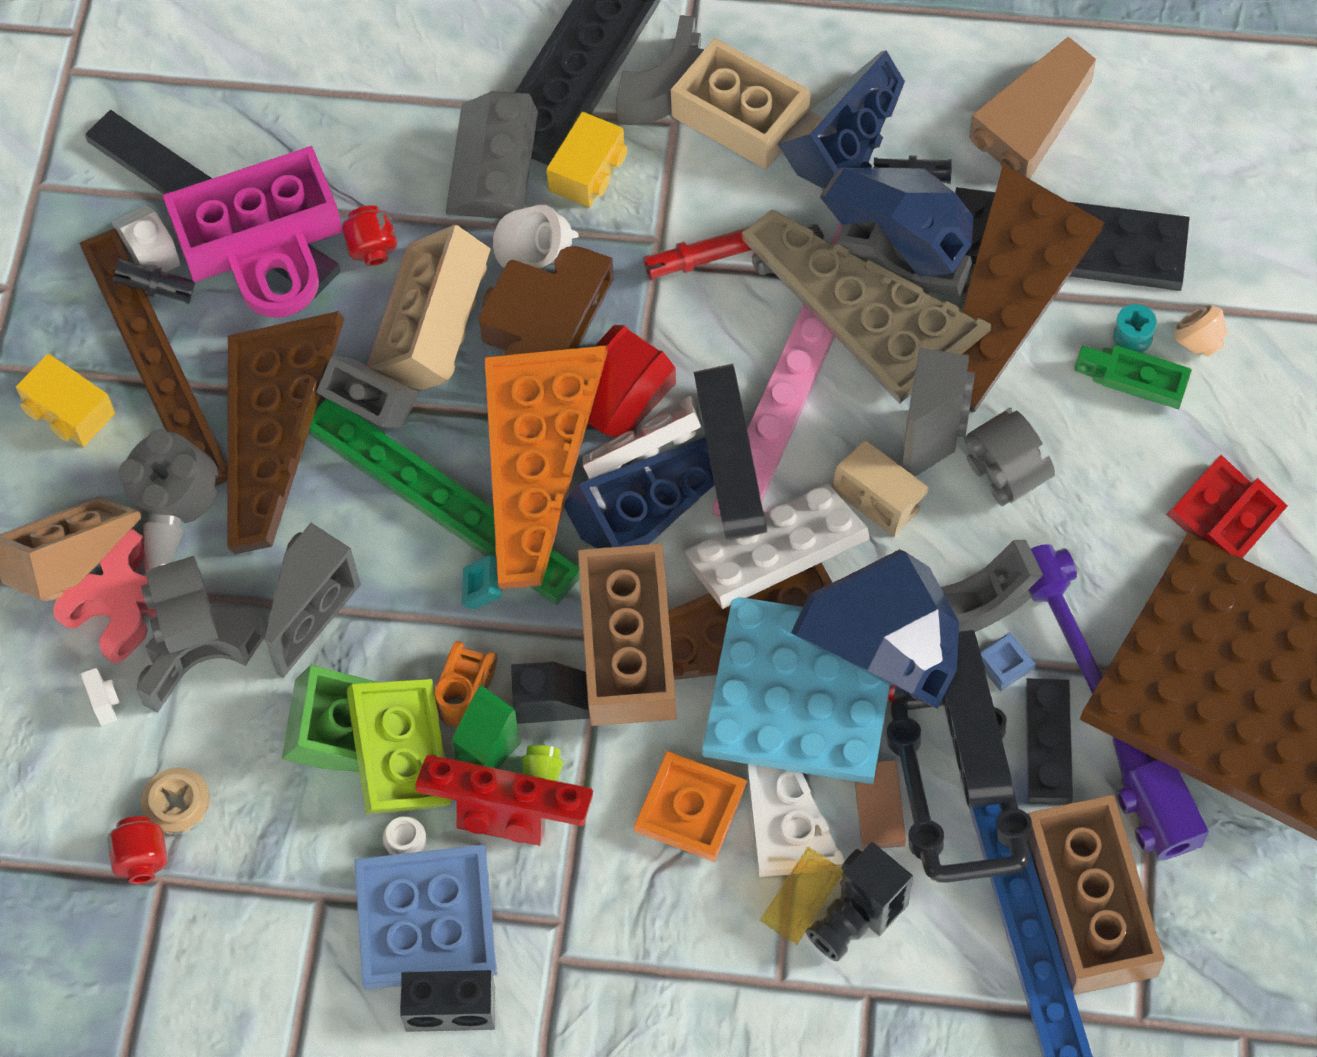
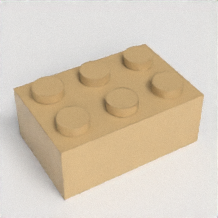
[671,38,810,170]

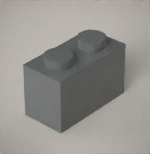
[316,356,418,428]

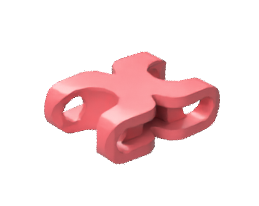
[53,529,157,663]

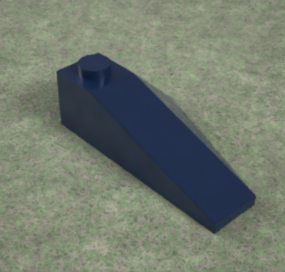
[777,50,905,189]
[564,437,715,548]

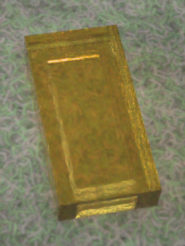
[759,846,843,945]

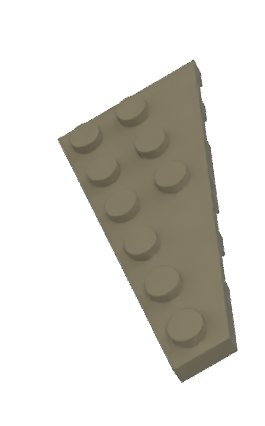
[742,209,991,404]

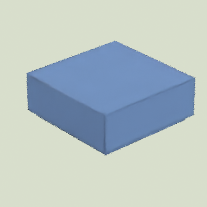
[980,632,1036,692]

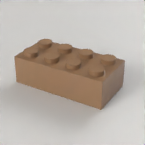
[578,543,677,726]
[1028,795,1165,995]

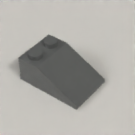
[264,523,361,678]

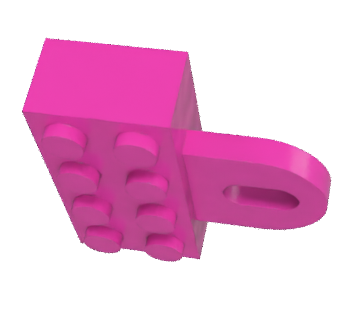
[162,146,342,318]

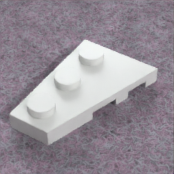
[583,395,701,479]
[747,764,845,877]

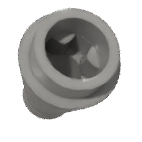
[143,514,184,573]

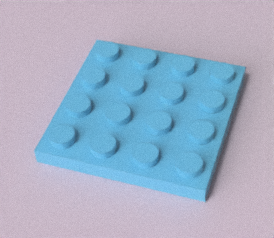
[702,597,890,785]

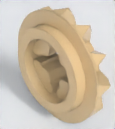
[141,768,211,835]

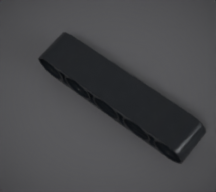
[694,363,767,541]
[942,630,1014,808]

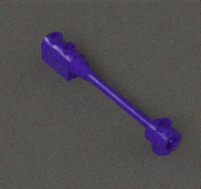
[1028,544,1209,860]

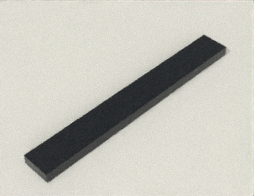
[85,109,341,298]

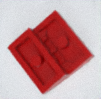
[1166,455,1288,558]

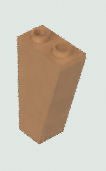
[969,37,1096,179]

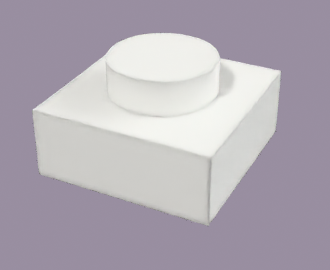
[81,668,120,726]

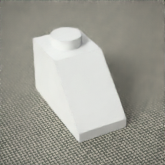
[112,205,181,272]

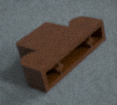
[478,246,614,355]

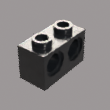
[840,841,913,937]
[400,970,496,1032]

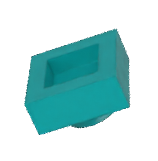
[462,555,502,610]

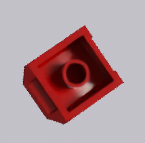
[588,325,676,437]

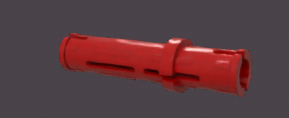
[643,227,752,280]

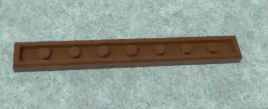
[79,228,228,487]

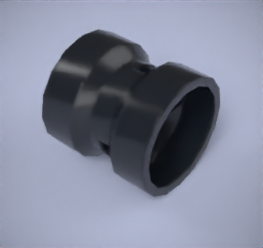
[806,899,868,962]

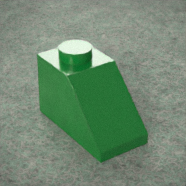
[452,685,521,769]

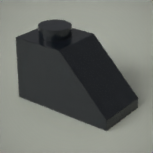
[511,661,590,724]

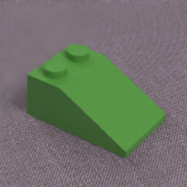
[282,665,377,772]

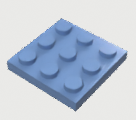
[355,844,497,990]

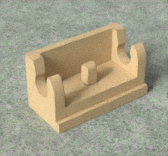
[832,440,929,537]

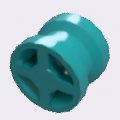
[1113,304,1157,353]

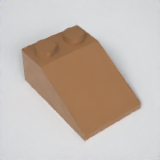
[0,497,141,601]

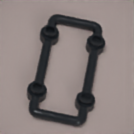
[887,694,1032,883]

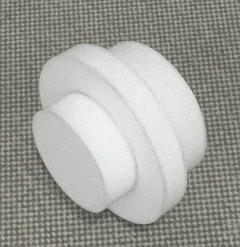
[382,816,426,855]

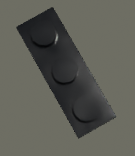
[1025,678,1073,805]

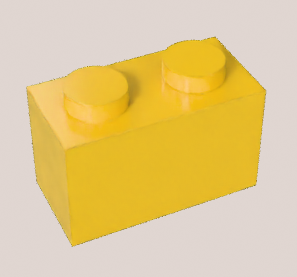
[546,112,627,208]
[16,353,116,448]

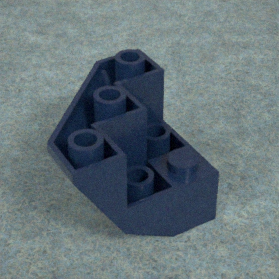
[820,168,974,277]
[790,549,959,709]

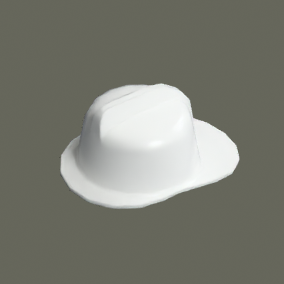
[493,205,579,269]

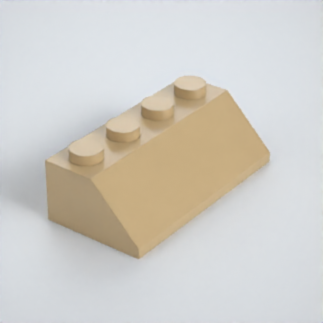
[367,224,491,390]

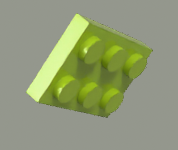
[346,679,452,814]

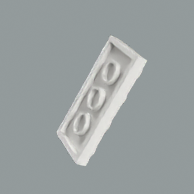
[684,483,870,609]

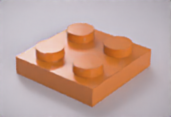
[634,751,747,862]

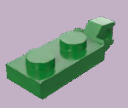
[1074,345,1192,410]

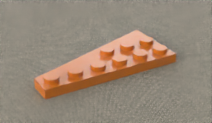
[485,346,607,589]

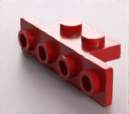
[415,755,593,846]

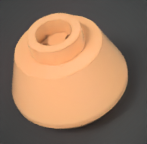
[1174,304,1227,356]

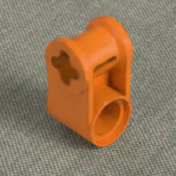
[435,641,498,727]

